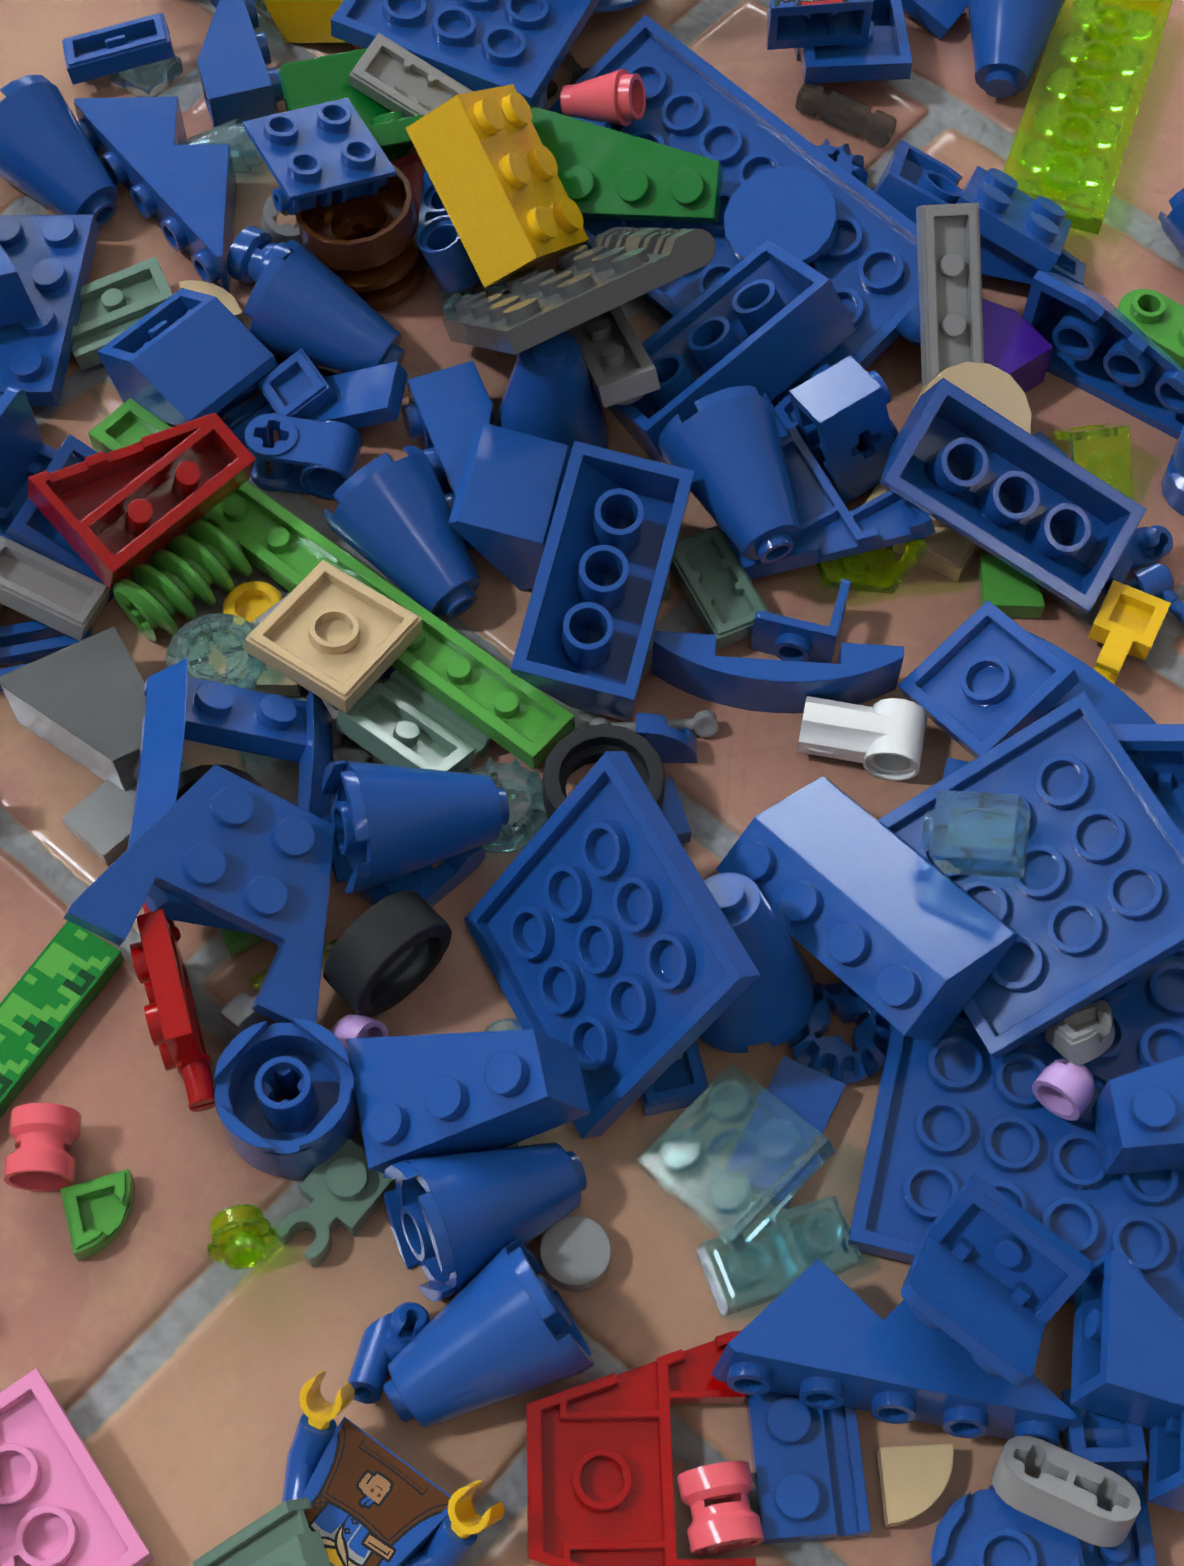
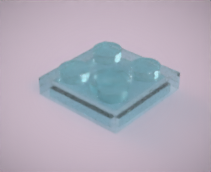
[637,1063,835,1253]

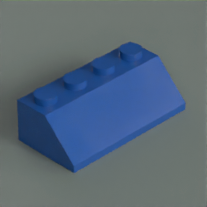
[608,240,856,464]
[880,378,1147,613]
[511,441,695,722]
[716,776,1019,1043]

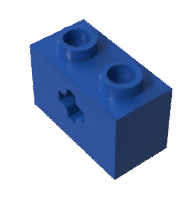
[789,355,899,504]

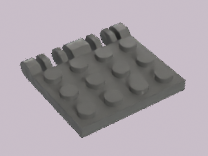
[442,227,716,355]

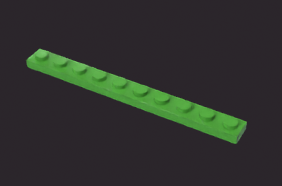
[88,398,575,770]

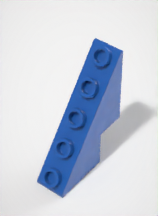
[74,96,237,293]
[1070,1250,1184,1512]
[711,1258,1078,1447]

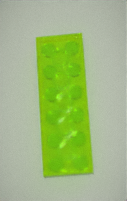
[1003,0,1173,235]

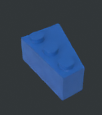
[346,1029,591,1174]

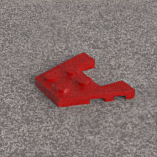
[526,1331,756,1566]

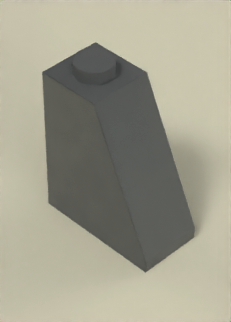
[0,626,183,791]

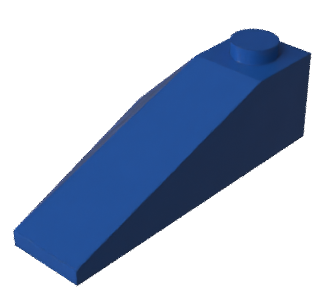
[873,139,1086,285]
[1022,270,1184,440]

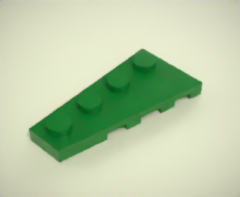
[530,106,723,223]

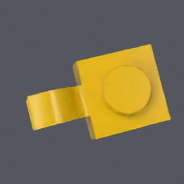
[1088,580,1171,684]

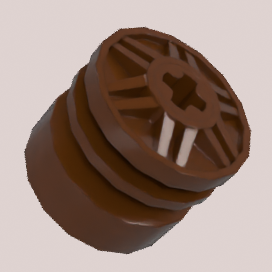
[295,165,428,311]

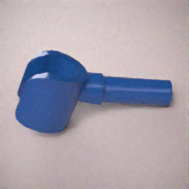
[1126,564,1184,625]

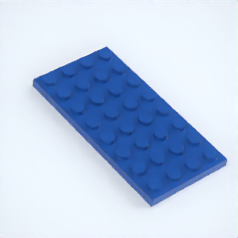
[548,14,919,407]

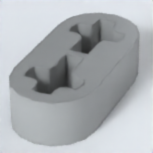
[992,1436,1141,1547]

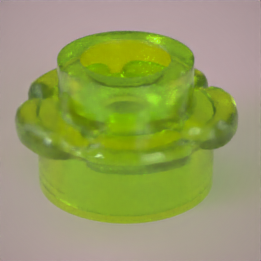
[207,1204,277,1270]

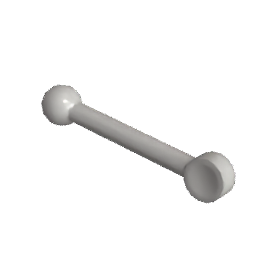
[589,710,719,738]

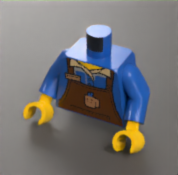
[282,1370,505,1566]

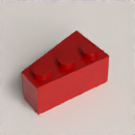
[28,412,256,590]

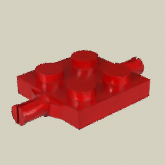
[130,903,216,1112]

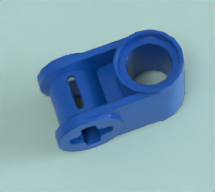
[245,413,363,500]

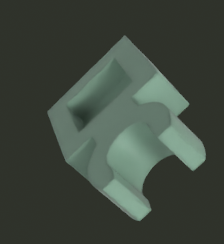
[276,1139,396,1267]

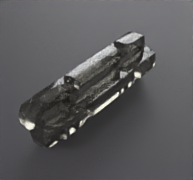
[795,83,897,147]

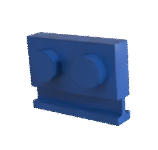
[746,1391,871,1544]

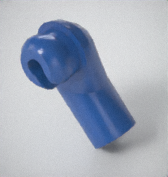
[1101,525,1173,595]
[347,1302,431,1404]

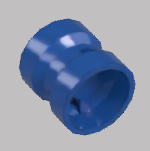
[226,226,292,284]

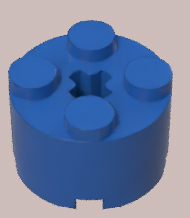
[214,1018,360,1181]

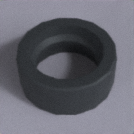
[542,724,666,819]
[323,890,452,1017]

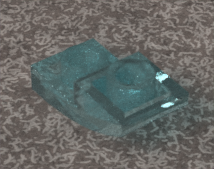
[696,1196,863,1317]

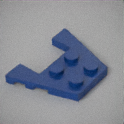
[715,361,936,580]
[63,764,335,1023]

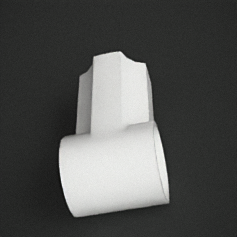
[797,696,927,781]

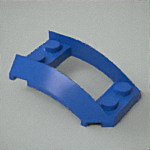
[127,658,333,935]

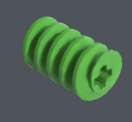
[113,519,253,642]

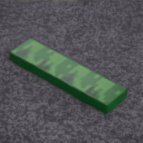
[0,921,125,1118]

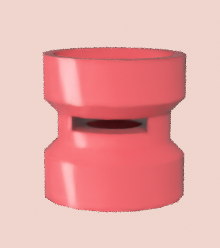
[3,1103,82,1192]
[677,1461,764,1556]

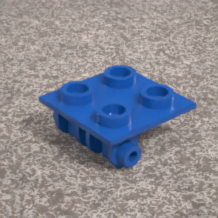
[242,98,396,215]

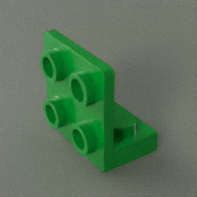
[278,48,424,161]

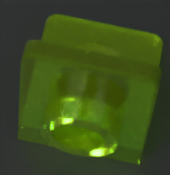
[1052,423,1134,500]
[816,538,926,594]

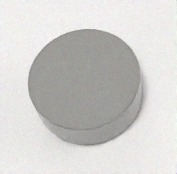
[540,1216,611,1292]

